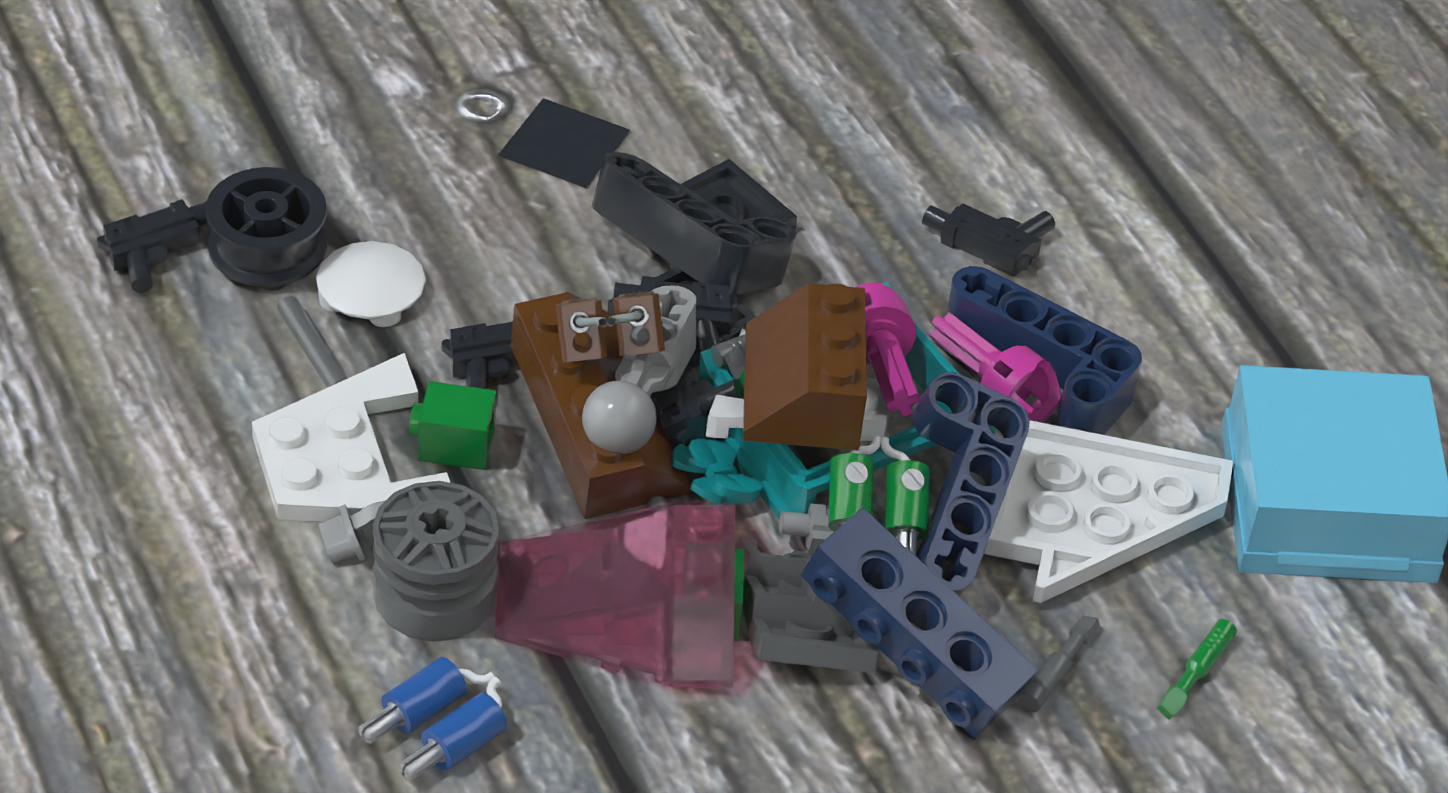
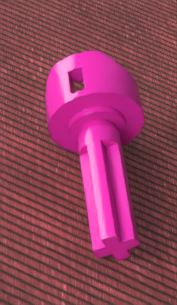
[858,282,920,417]
[929,312,1061,423]

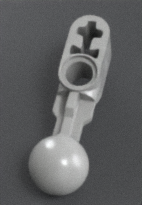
[582,286,696,455]

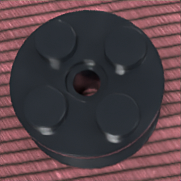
[205,167,327,291]

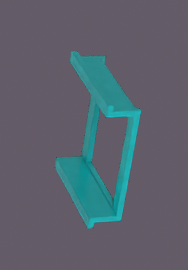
[698,281,996,536]

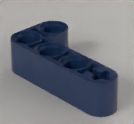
[947,266,1142,435]
[911,372,1030,596]

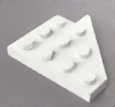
[984,420,1233,603]

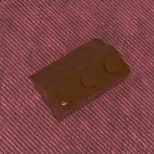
[743,283,867,450]

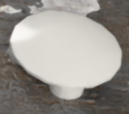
[316,241,426,327]

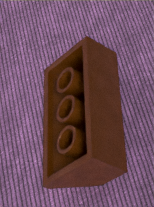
[510,292,692,519]

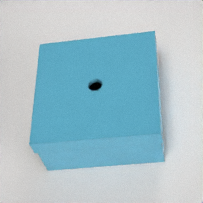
[1221,365,1448,583]

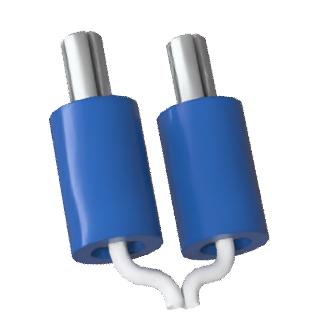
[358,657,507,781]

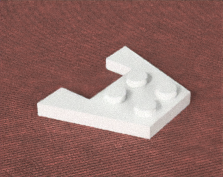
[252,353,451,522]

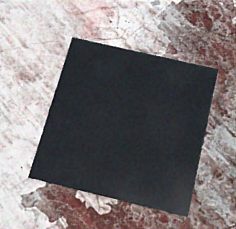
[498,98,630,188]

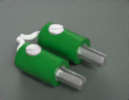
[828,436,930,556]

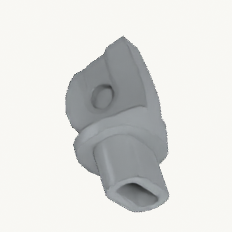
[318,501,385,564]

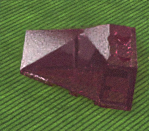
[495,501,735,688]

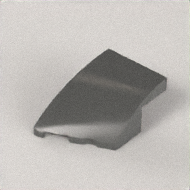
[738,537,879,673]

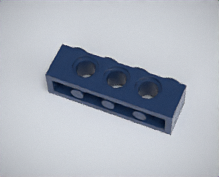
[800,507,1038,739]

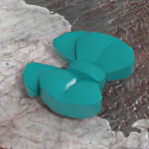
[670,438,762,504]

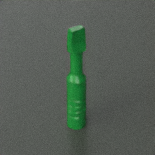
[1156,619,1237,720]

